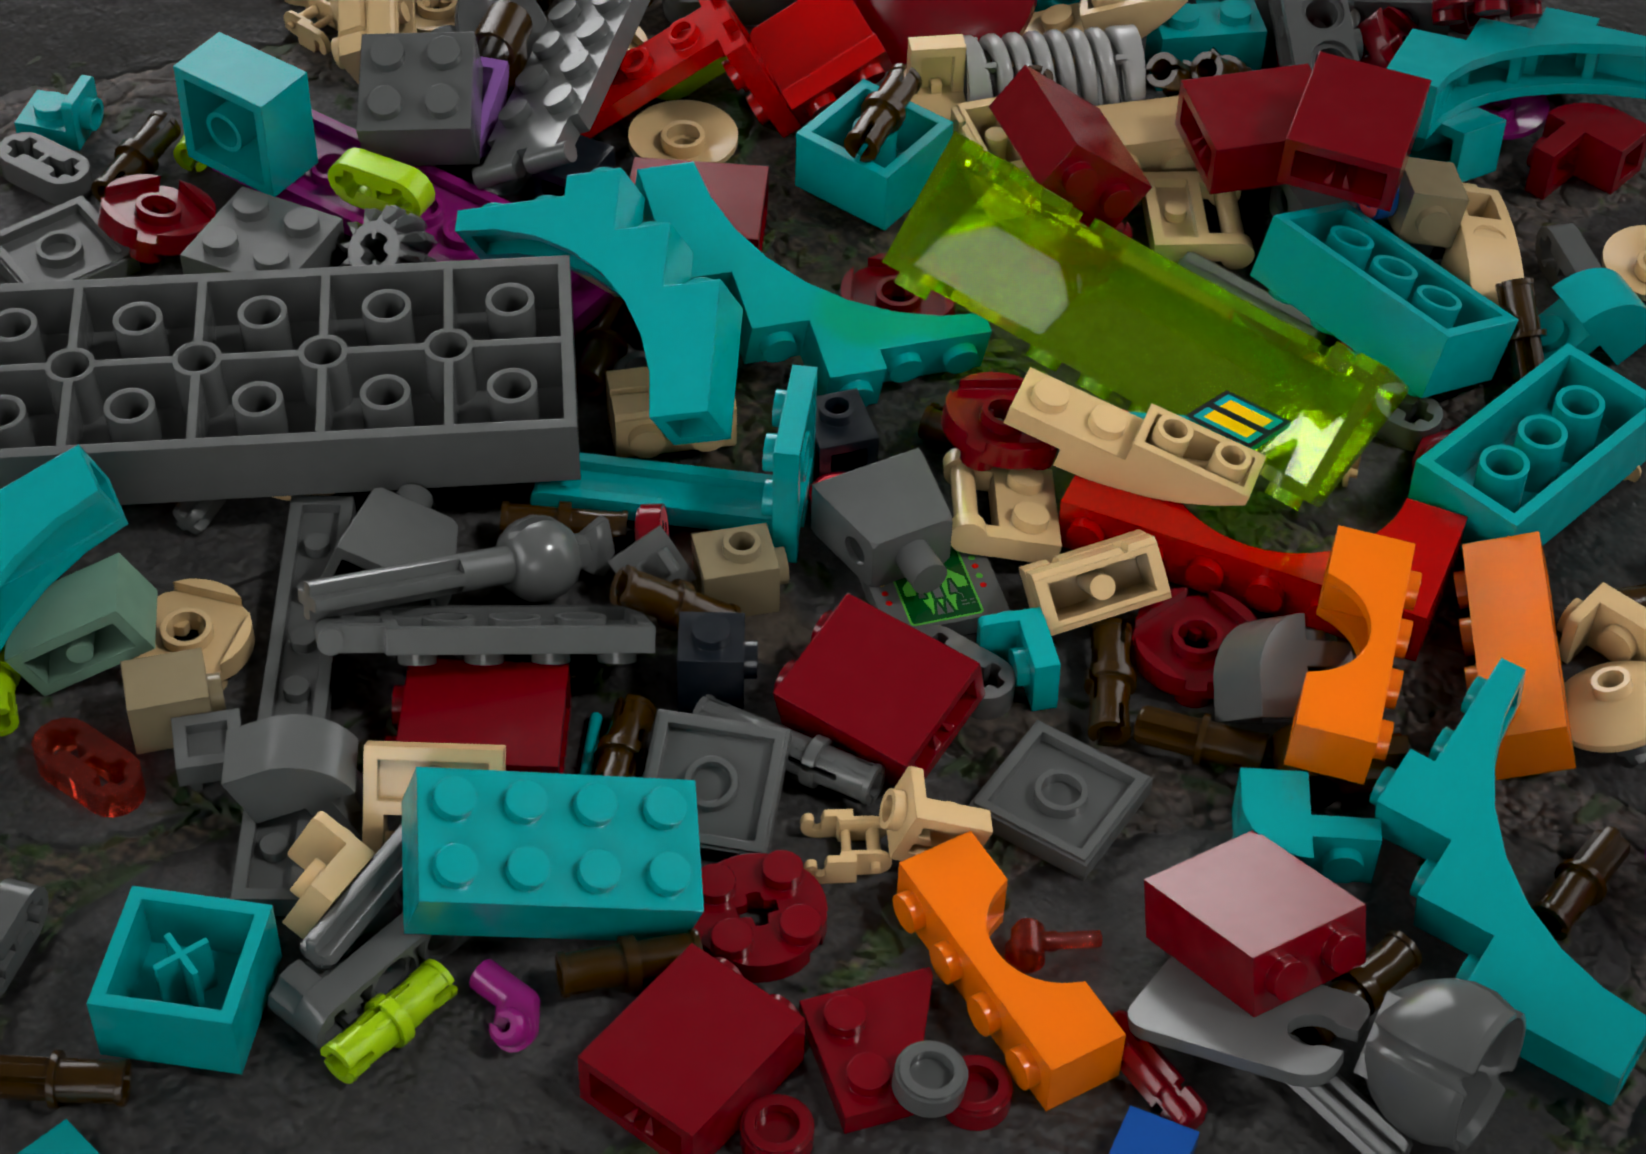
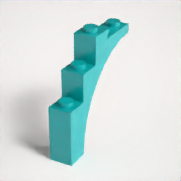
[1387,7,1646,139]
[635,161,992,407]
[455,167,743,445]
[0,444,128,652]
[1369,658,1646,1106]

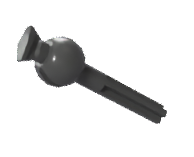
[298,515,615,621]

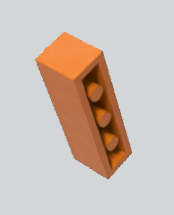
[1454,531,1576,780]

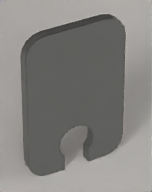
[1127,957,1370,1088]

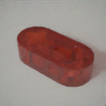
[31,717,146,818]

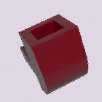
[1525,103,1646,200]

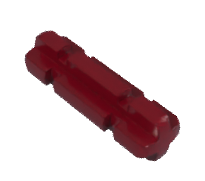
[1112,1010,1208,1129]

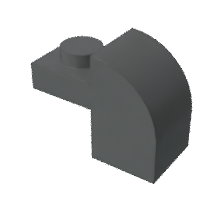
[1213,613,1353,725]
[221,714,363,840]

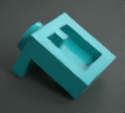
[14,75,104,151]
[976,607,1061,711]

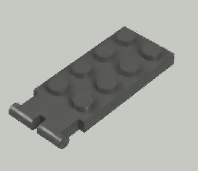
[472,0,650,189]
[311,605,656,666]

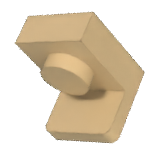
[1557,582,1646,664]
[879,766,993,861]
[282,811,376,939]

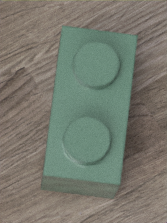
[4,553,158,697]

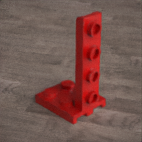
[580,0,801,138]

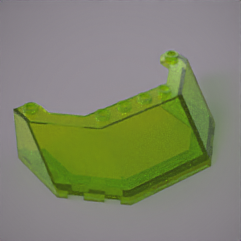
[882,131,1410,511]

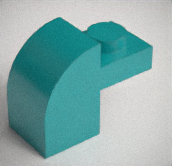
[1538,268,1646,365]
[1232,767,1382,883]

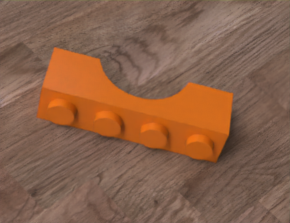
[1283,525,1422,785]
[893,831,1126,1111]

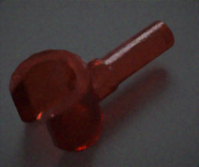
[1005,918,1103,974]

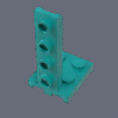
[530,365,818,563]

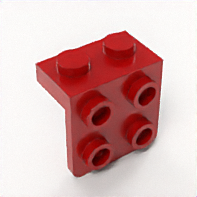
[750,0,893,125]

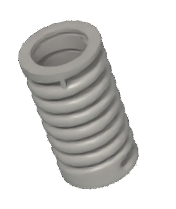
[963,24,1146,106]

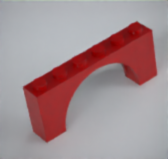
[1059,408,1468,662]

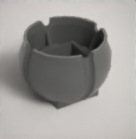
[1353,978,1526,1152]

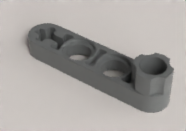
[268,913,472,1050]

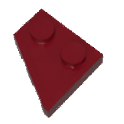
[799,967,933,1134]

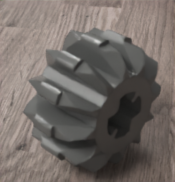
[337,205,438,267]

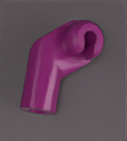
[469,959,541,1053]

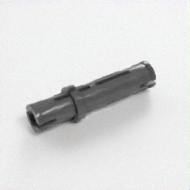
[693,694,886,806]

